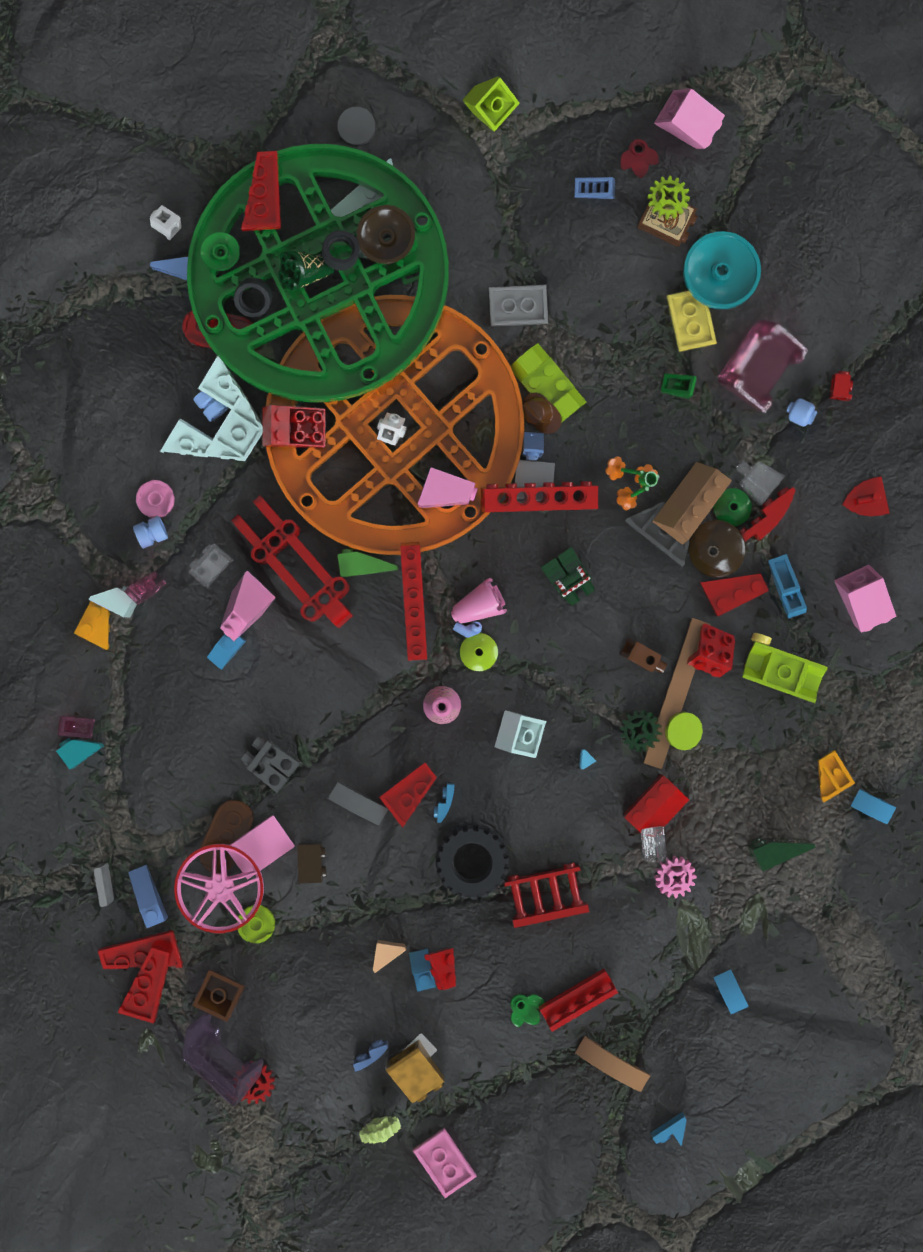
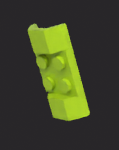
[510,344,587,423]
[742,641,828,703]

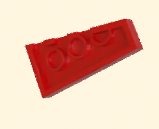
[241,151,281,231]
[98,930,183,969]
[117,945,172,1023]

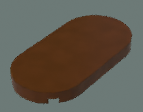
[199,800,253,873]

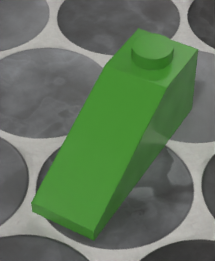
[338,549,399,578]

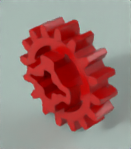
[233,1061,275,1104]

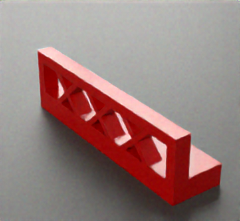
[539,969,618,1032]

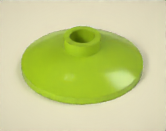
[460,633,498,671]

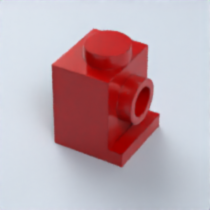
[829,371,853,401]

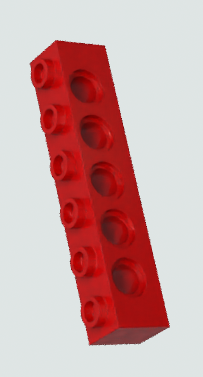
[481,481,598,512]
[400,542,427,661]

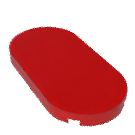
[182,311,253,349]

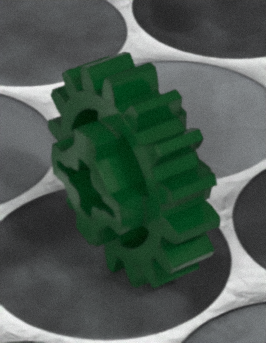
[620,710,662,752]

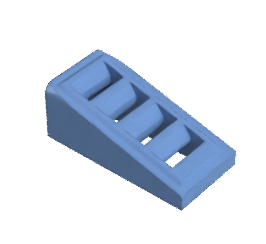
[574,177,615,199]

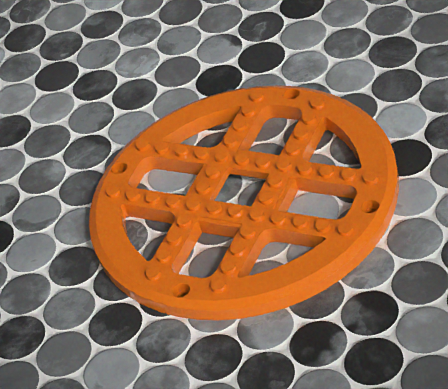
[266,295,524,555]

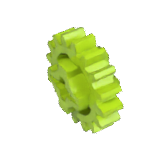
[647,176,690,220]

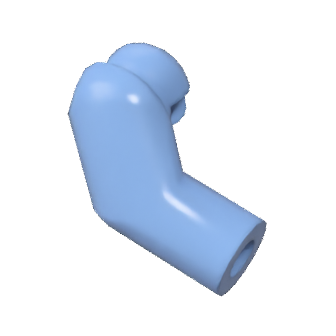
[453,621,482,638]

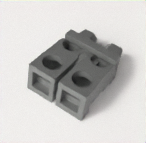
[241,737,301,793]

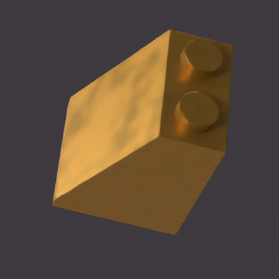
[386,1040,445,1104]

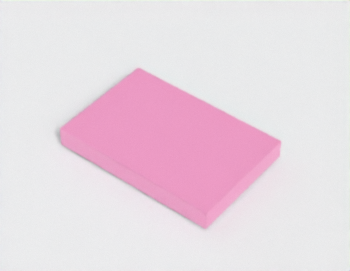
[227,815,295,880]
[413,1128,477,1198]

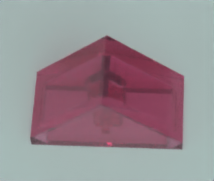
[57,715,95,738]

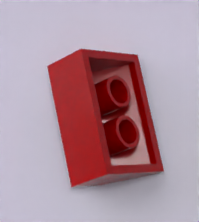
[622,774,689,835]

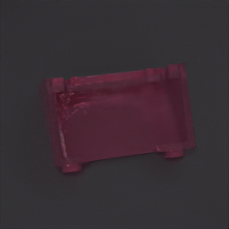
[718,320,808,413]

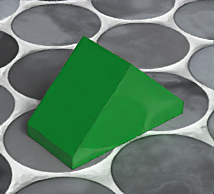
[661,373,697,399]

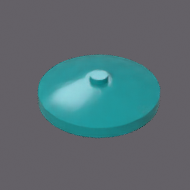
[683,231,761,309]

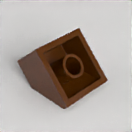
[192,970,246,1022]

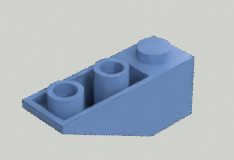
[522,432,544,461]

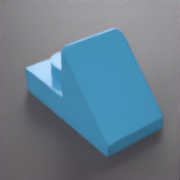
[409,949,436,991]
[651,1112,687,1146]

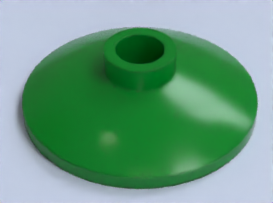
[201,232,240,271]
[713,488,752,526]

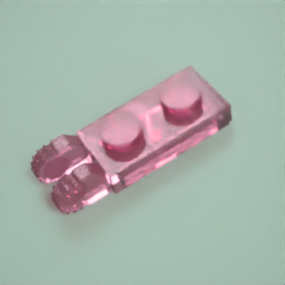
[124,571,166,605]

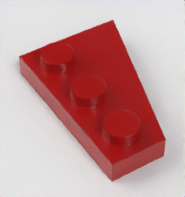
[700,574,769,617]
[379,762,437,828]

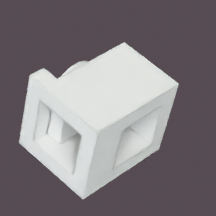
[150,205,182,240]

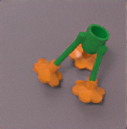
[606,456,659,510]

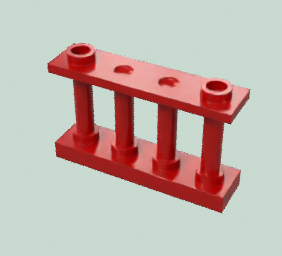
[504,862,589,928]

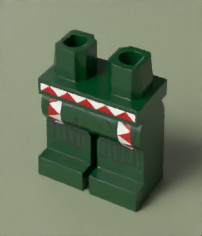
[541,547,595,606]

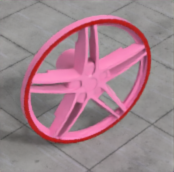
[174,844,264,933]

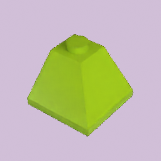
[463,76,520,132]

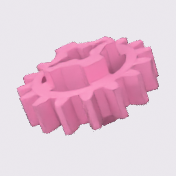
[654,856,697,898]

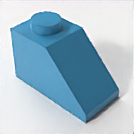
[207,634,246,670]

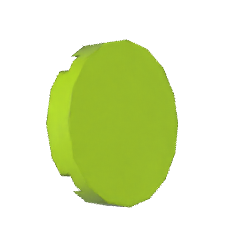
[665,712,703,750]
[237,905,275,944]

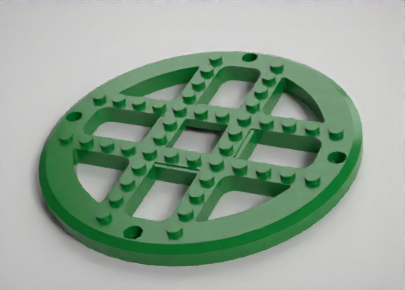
[187,144,449,402]

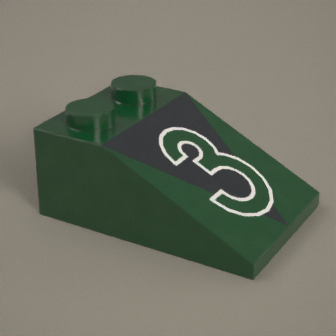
[747,837,816,871]

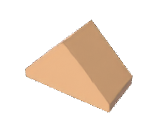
[373,940,407,973]

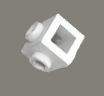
[377,413,406,445]

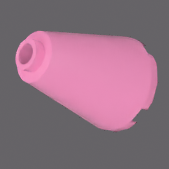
[451,578,507,624]

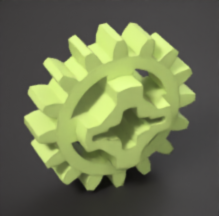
[359,1116,401,1144]

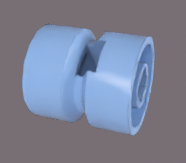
[193,391,229,422]
[133,516,168,549]

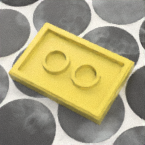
[666,291,717,352]

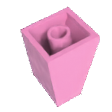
[654,89,725,149]
[418,468,477,508]
[834,565,896,633]
[220,571,275,641]

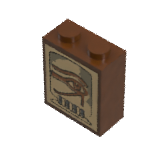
[637,192,698,247]

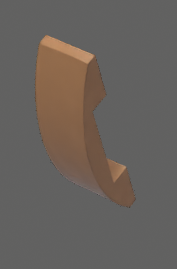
[575,1036,650,1092]

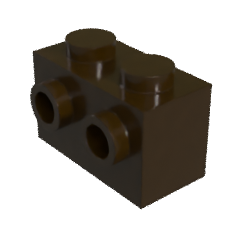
[297,842,327,884]

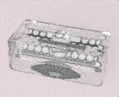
[641,826,666,863]

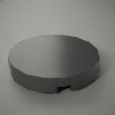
[338,107,376,146]

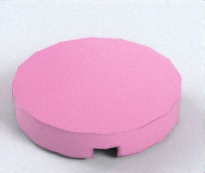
[136,480,175,518]

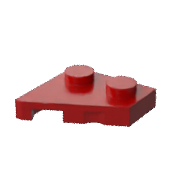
[424,948,456,990]

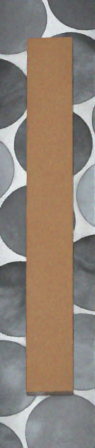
[643,618,711,769]

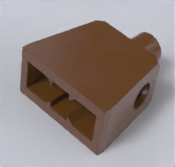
[619,638,667,673]

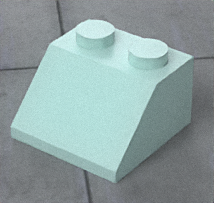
[89,586,140,617]
[495,710,546,758]

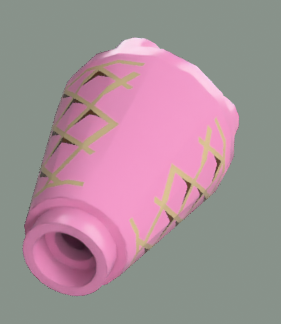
[423,686,461,724]

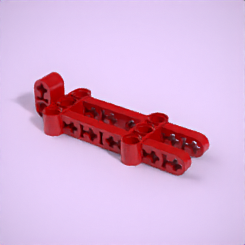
[231,495,353,628]

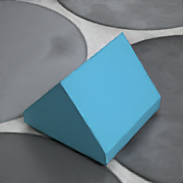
[579,749,596,769]

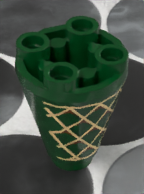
[278,251,334,291]

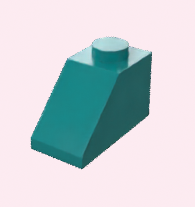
[56,738,104,769]

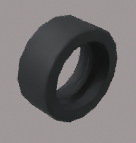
[322,230,360,270]
[234,277,273,317]

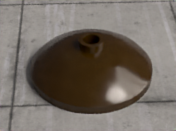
[357,205,415,264]
[688,520,746,577]

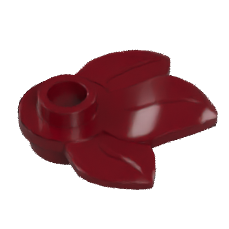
[620,139,659,178]

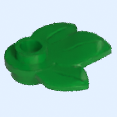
[510,994,545,1027]

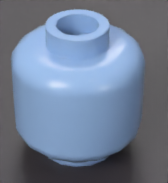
[787,398,817,427]

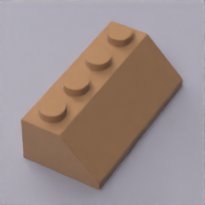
[652,462,732,545]

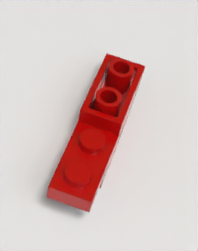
[740,487,796,541]

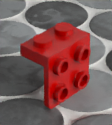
[687,624,735,678]

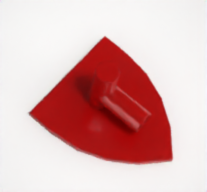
[842,476,890,517]

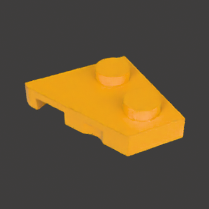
[74,601,110,650]
[817,750,855,803]

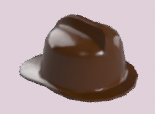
[522,392,562,434]

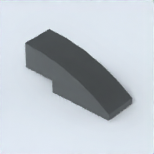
[328,781,388,825]

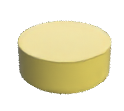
[751,633,772,646]

